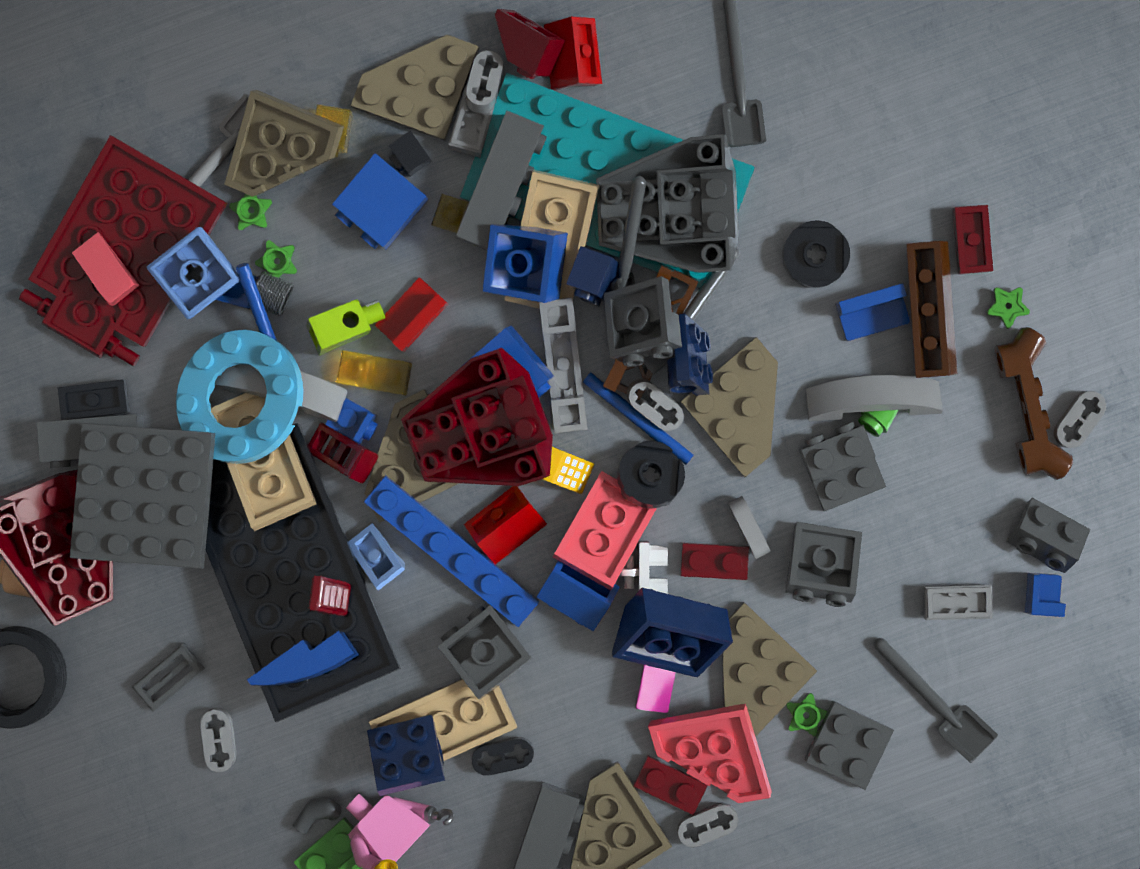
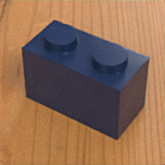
[566,246,619,307]

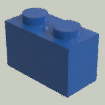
[536,561,620,631]

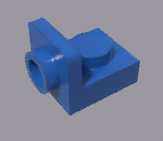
[325,398,378,444]

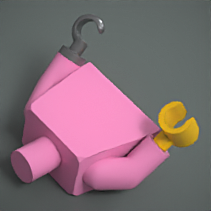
[346,794,454,869]

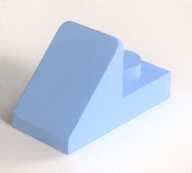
[348,523,405,591]

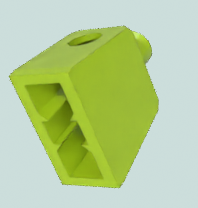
[306,299,385,356]

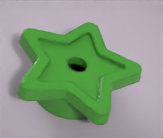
[229,194,272,230]
[255,240,297,278]
[986,287,1030,329]
[787,693,827,737]

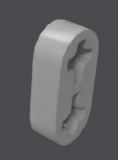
[465,50,503,113]
[627,378,684,431]
[1054,391,1106,448]
[728,496,771,559]
[200,708,237,772]
[677,803,739,848]

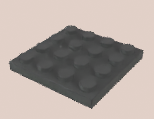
[70,423,216,568]

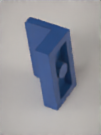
[835,283,910,341]

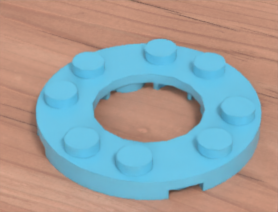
[176,330,303,464]

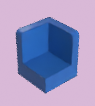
[1025,573,1066,617]

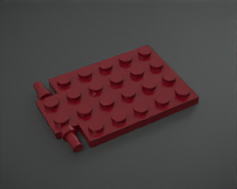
[19,135,228,367]

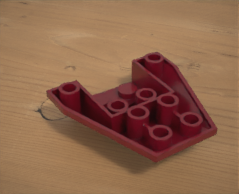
[401,348,553,486]
[0,469,113,626]

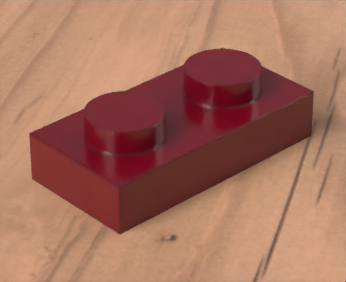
[953,205,993,275]
[680,542,749,580]
[633,755,708,815]

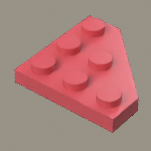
[648,703,772,803]

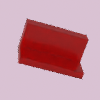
[544,16,602,91]
[375,277,449,352]
[463,486,547,564]

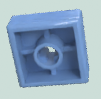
[147,227,240,319]

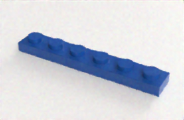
[364,475,539,627]

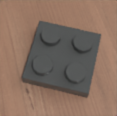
[804,701,894,790]

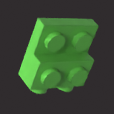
[294,817,362,869]

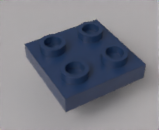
[667,314,713,396]
[367,715,445,796]

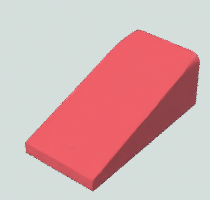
[72,232,140,306]

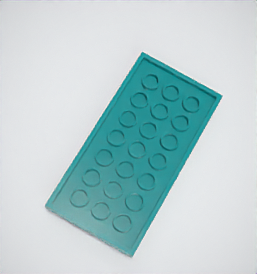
[460,73,755,289]

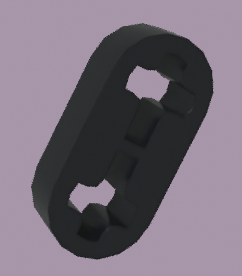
[472,737,534,776]

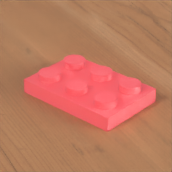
[553,471,657,590]

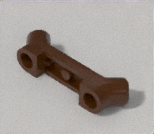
[995,327,1074,480]

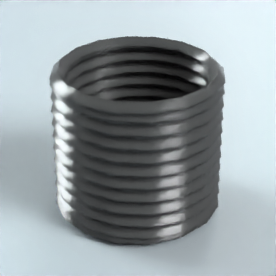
[256,271,294,316]

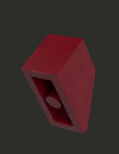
[495,9,565,79]

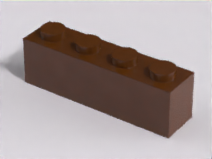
[907,241,957,378]

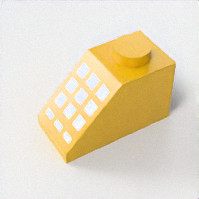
[543,446,594,494]

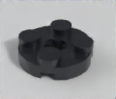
[782,220,850,288]
[617,441,685,509]

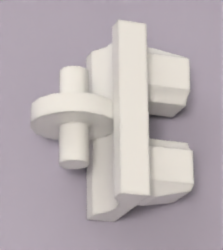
[619,541,668,594]

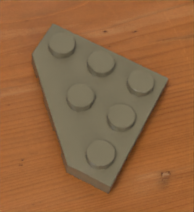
[351,35,479,141]
[224,90,344,197]
[680,337,778,477]
[364,389,459,523]
[722,602,817,737]
[570,761,672,869]

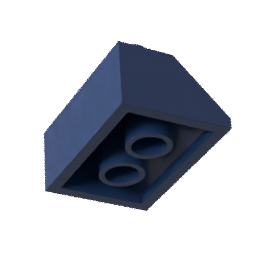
[612,587,733,678]

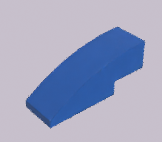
[247,631,359,686]

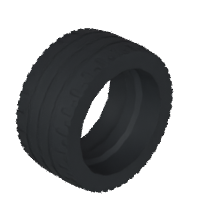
[0,626,67,729]

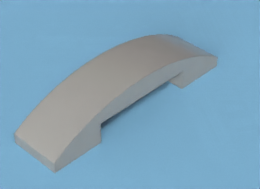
[539,297,588,433]
[215,364,347,422]
[806,375,943,421]

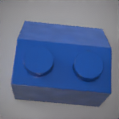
[483,224,568,303]

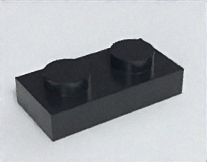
[57,379,130,420]

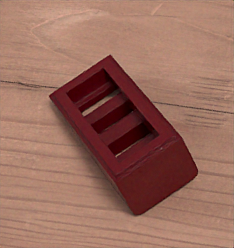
[308,422,378,483]
[309,575,351,616]

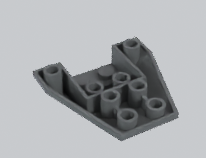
[596,134,739,273]

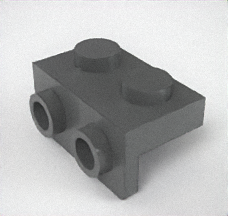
[1007,497,1091,573]

